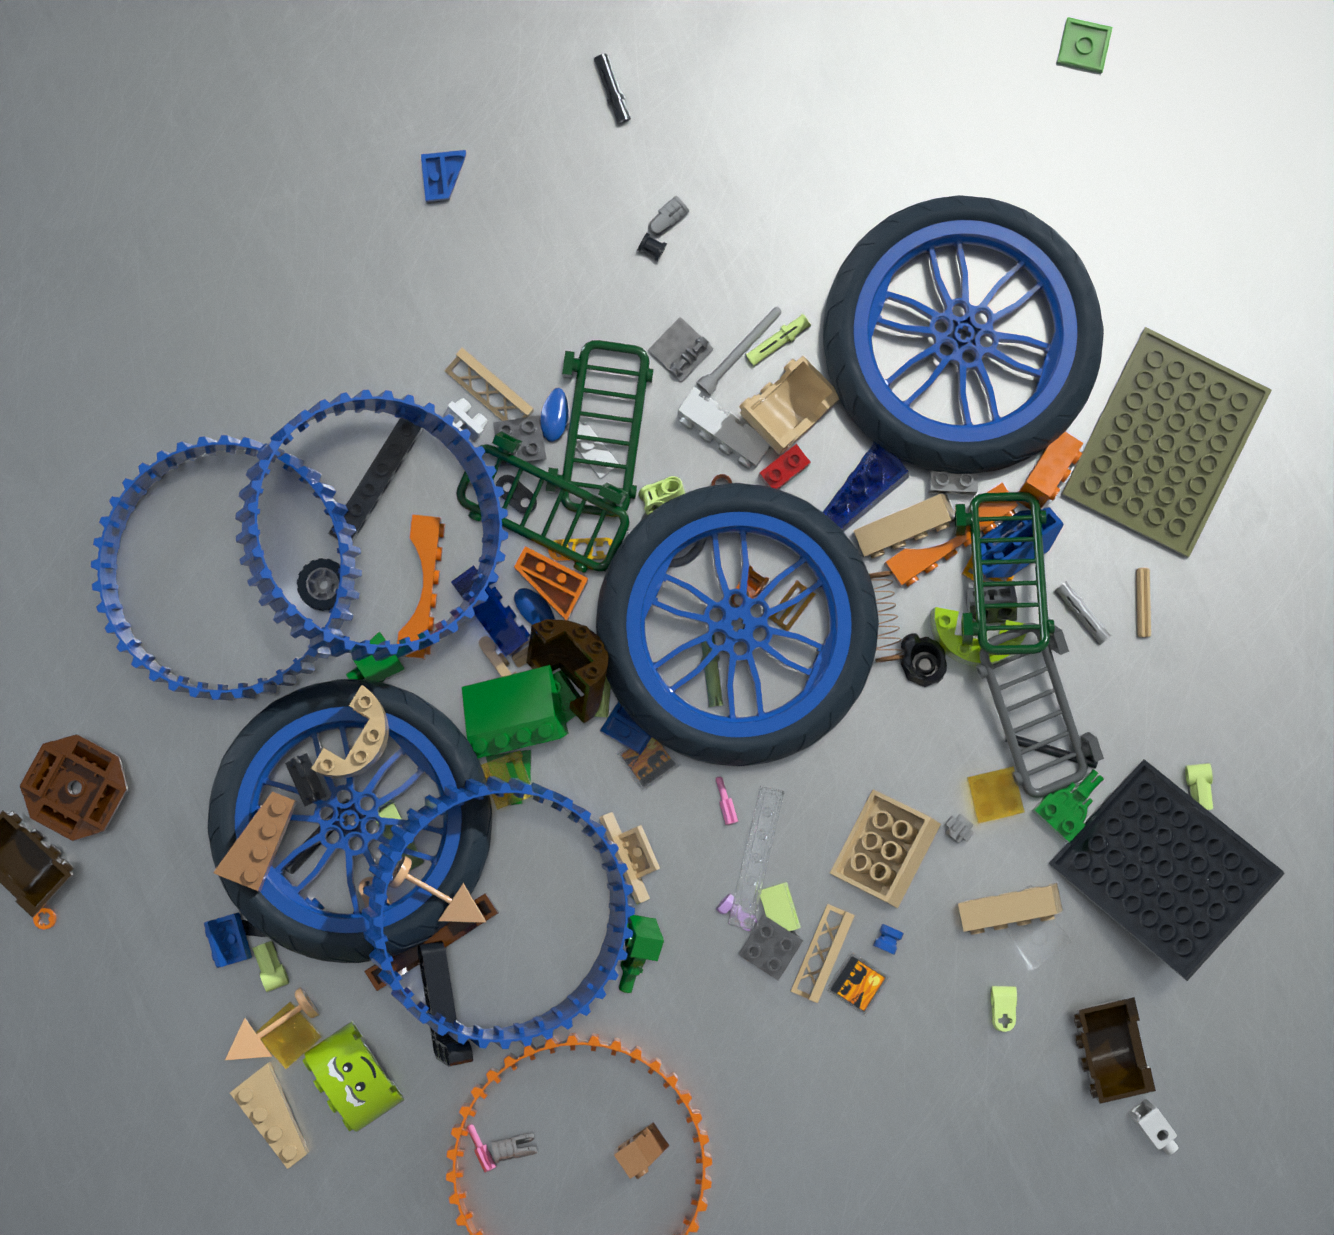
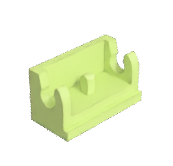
[759,882,801,931]

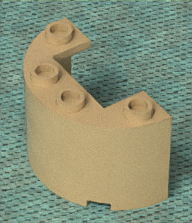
[739,356,839,455]
[311,685,389,779]

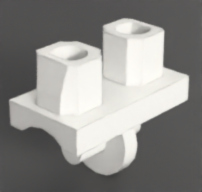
[443,398,488,443]

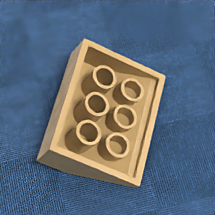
[830,789,941,908]

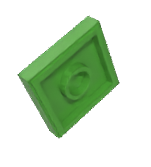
[1057,17,1113,73]

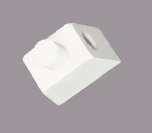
[1128,1099,1179,1156]

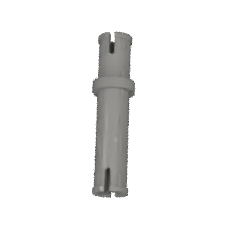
[1055,581,1111,645]

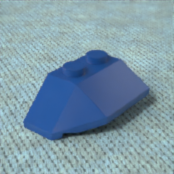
[981,507,1064,578]

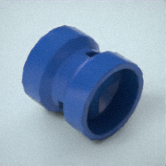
[873,924,904,955]

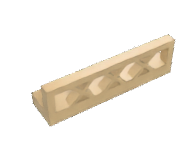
[445,348,534,421]
[791,904,855,1003]

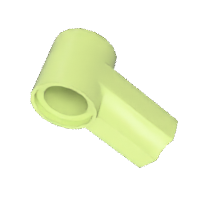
[1185,763,1213,810]
[252,941,289,992]

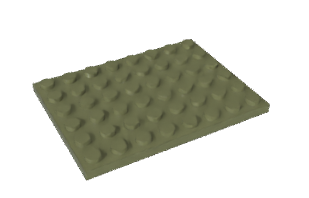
[1061,327,1272,558]

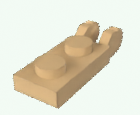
[478,636,516,677]

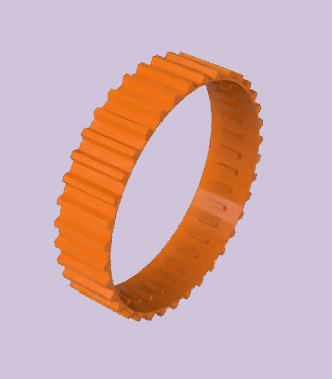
[446,1033,712,1235]

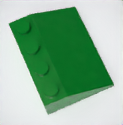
[462,665,569,758]

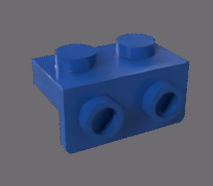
[204,912,252,968]

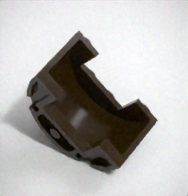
[526,619,608,723]
[0,810,74,918]
[1073,997,1156,1104]

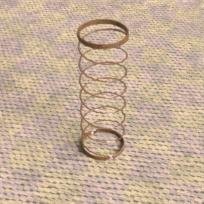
[869,571,903,662]

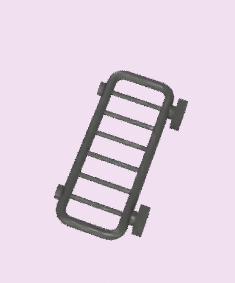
[976,623,1104,798]

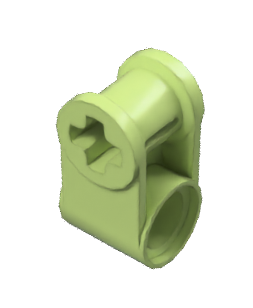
[638,476,685,515]
[991,986,1017,1032]

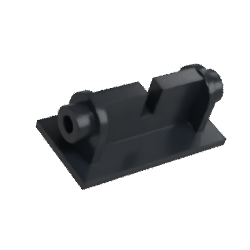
[285,753,327,807]

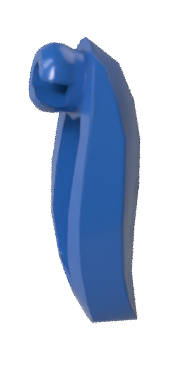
[540,388,569,442]
[514,588,555,625]

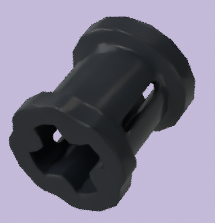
[637,232,667,262]

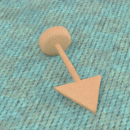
[388,856,486,923]
[225,987,319,1060]

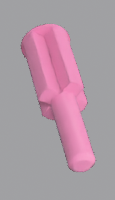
[716,776,738,825]
[467,1124,497,1172]

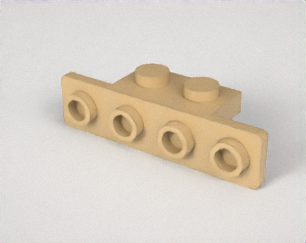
[599,812,660,904]

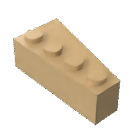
[853,494,955,559]
[958,883,1063,935]
[230,1062,309,1169]

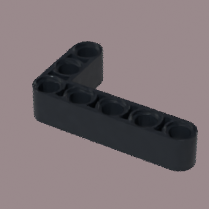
[417,940,473,1067]

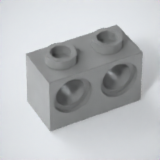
[928,470,978,495]

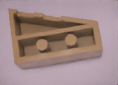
[614,1122,669,1179]

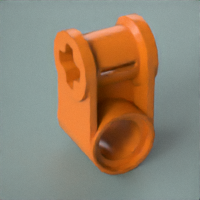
[730,565,770,608]

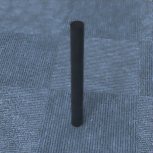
[1005,735,1098,769]

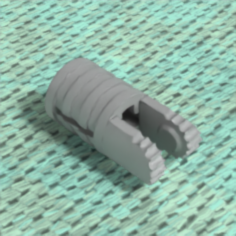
[647,195,689,233]
[491,1133,538,1163]

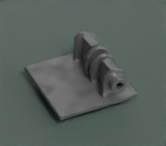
[648,317,714,382]
[493,415,546,467]
[739,915,804,981]

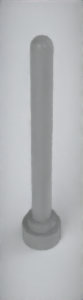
[696,307,781,396]

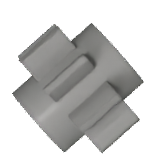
[945,814,974,843]

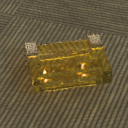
[481,750,534,810]

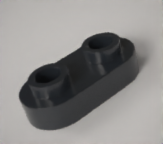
[496,475,537,515]

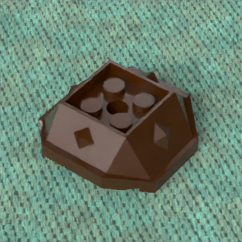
[20,734,128,841]

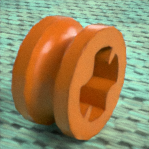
[33,908,56,930]

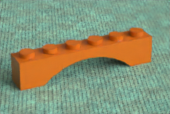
[884,482,1018,587]
[397,514,445,660]

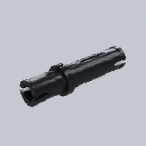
[594,53,631,124]

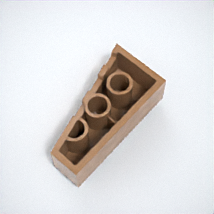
[213,791,297,892]

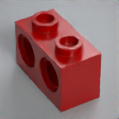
[758,444,811,489]

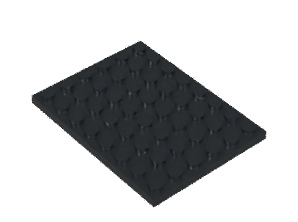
[1049,759,1285,981]

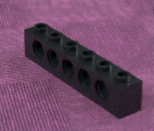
[328,417,424,543]

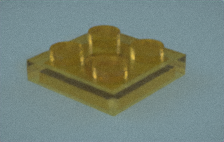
[967,766,1025,824]
[256,1001,322,1069]

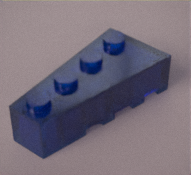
[823,442,909,532]
[451,565,530,660]

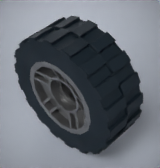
[297,558,340,611]

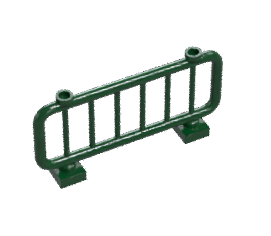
[545,340,654,517]
[456,431,630,572]
[954,492,1055,655]

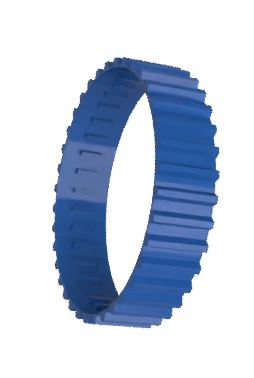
[235,390,508,661]
[91,435,362,701]
[362,776,635,1049]

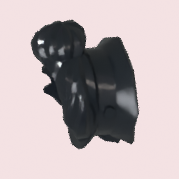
[901,633,947,687]

